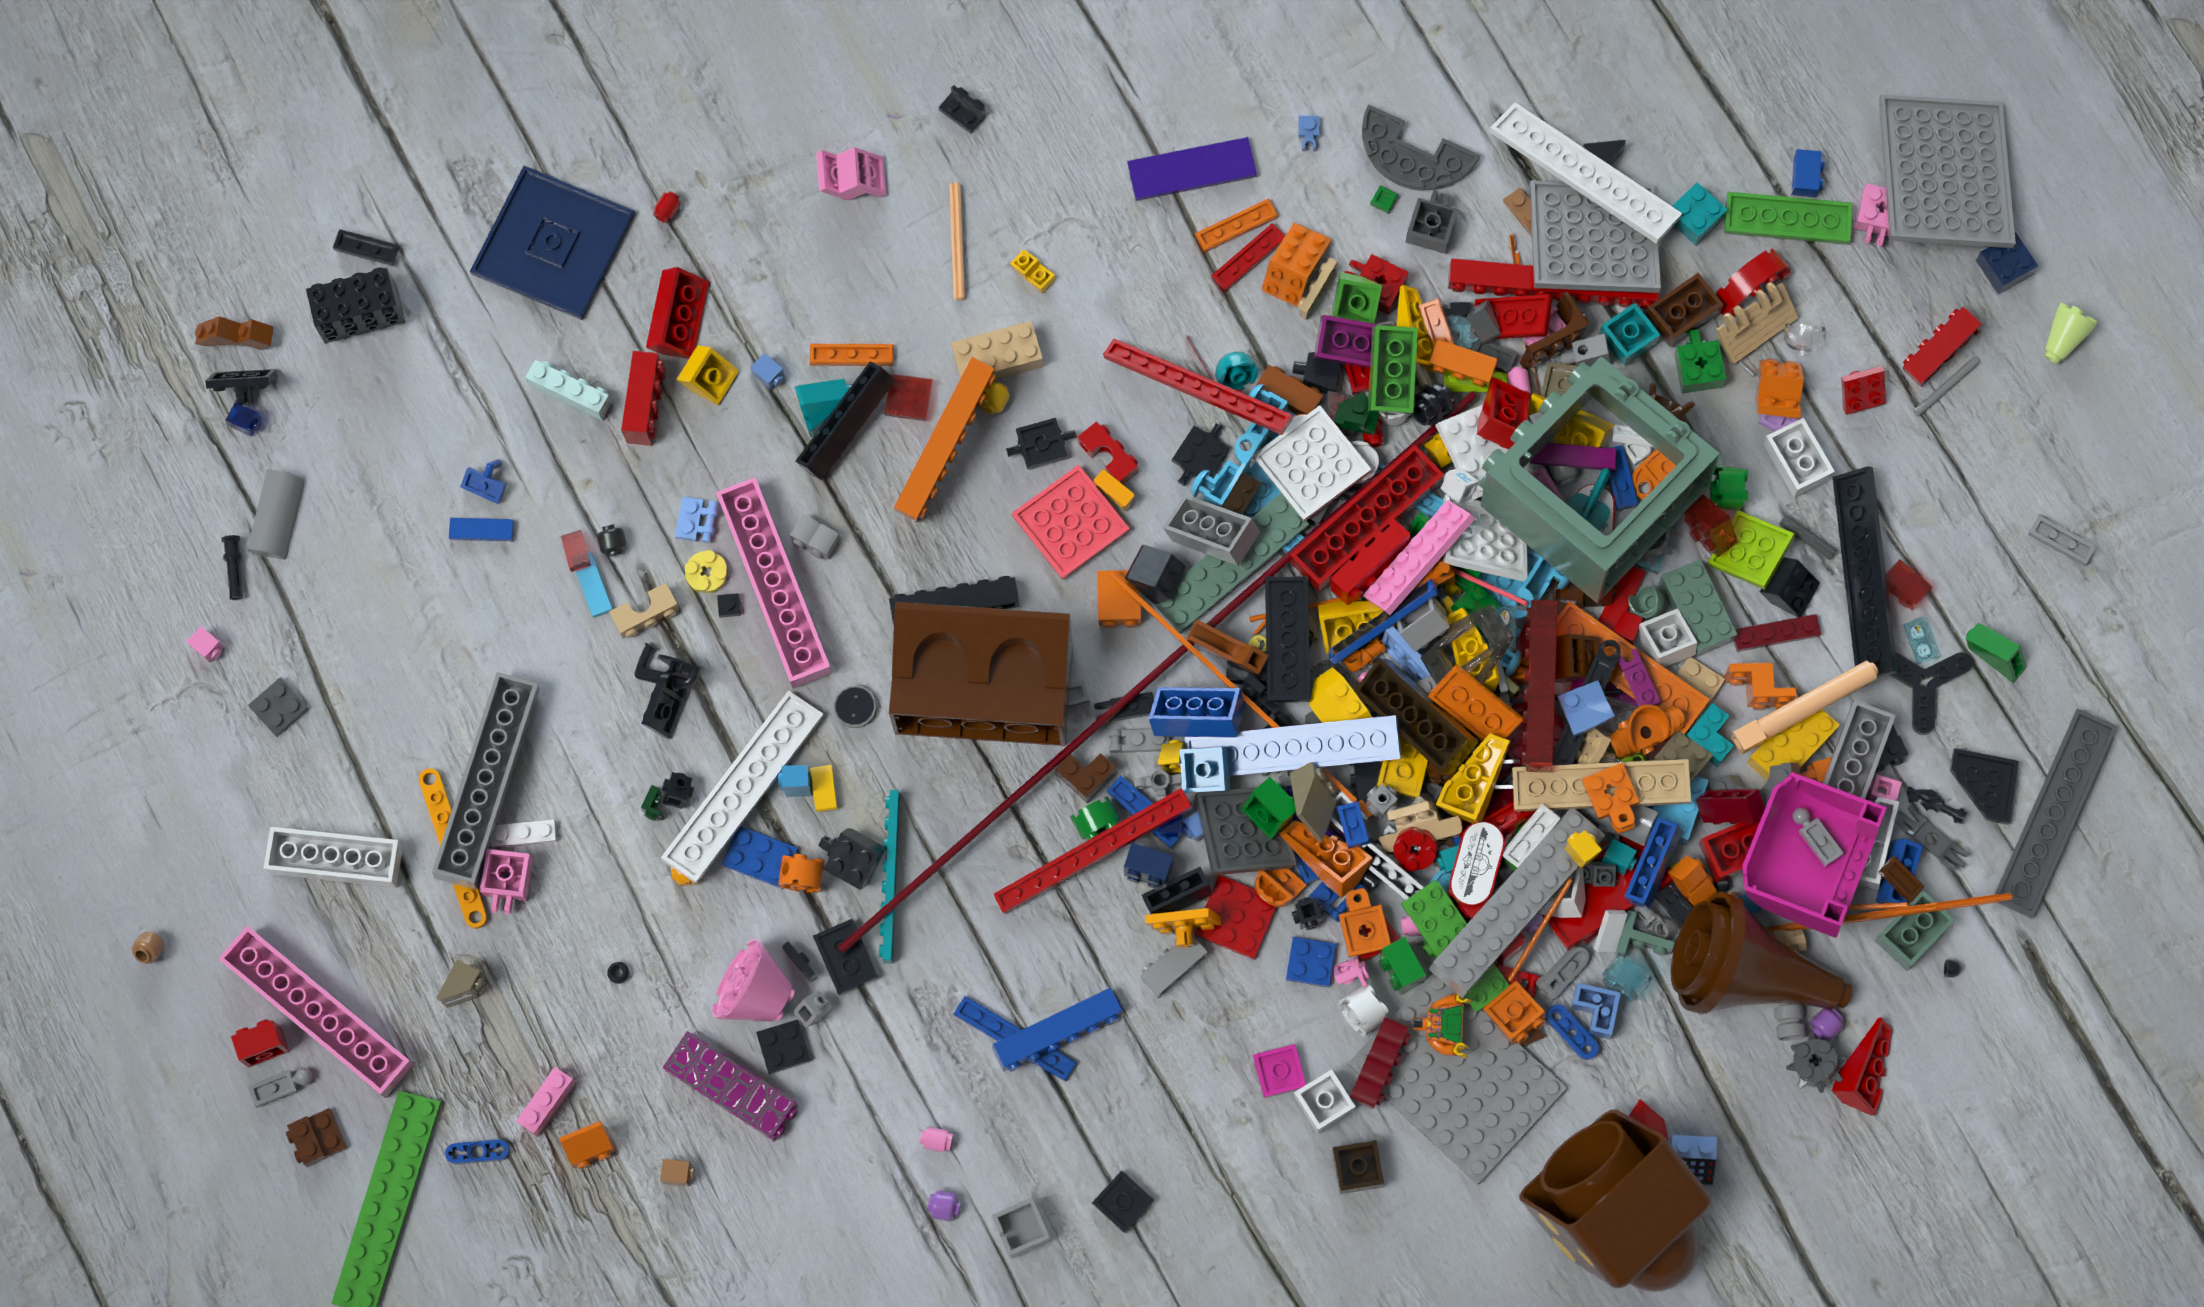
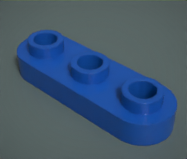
[1546,1005,1599,1060]

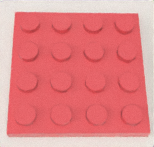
[1011,465,1130,580]

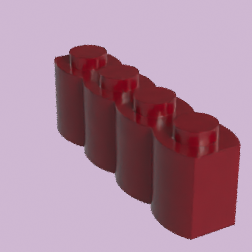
[1350,1017,1411,1109]

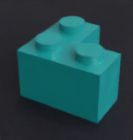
[1686,703,1734,768]

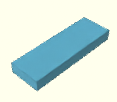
[571,552,613,618]

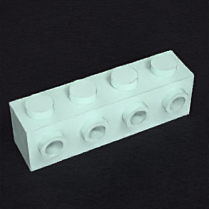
[525,360,612,421]

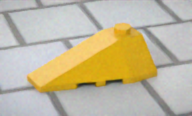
[1396,285,1434,372]
[1318,601,1397,654]
[1446,608,1500,692]

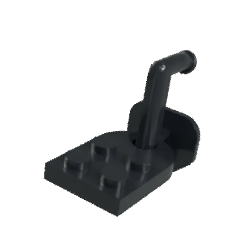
[634,643,701,739]

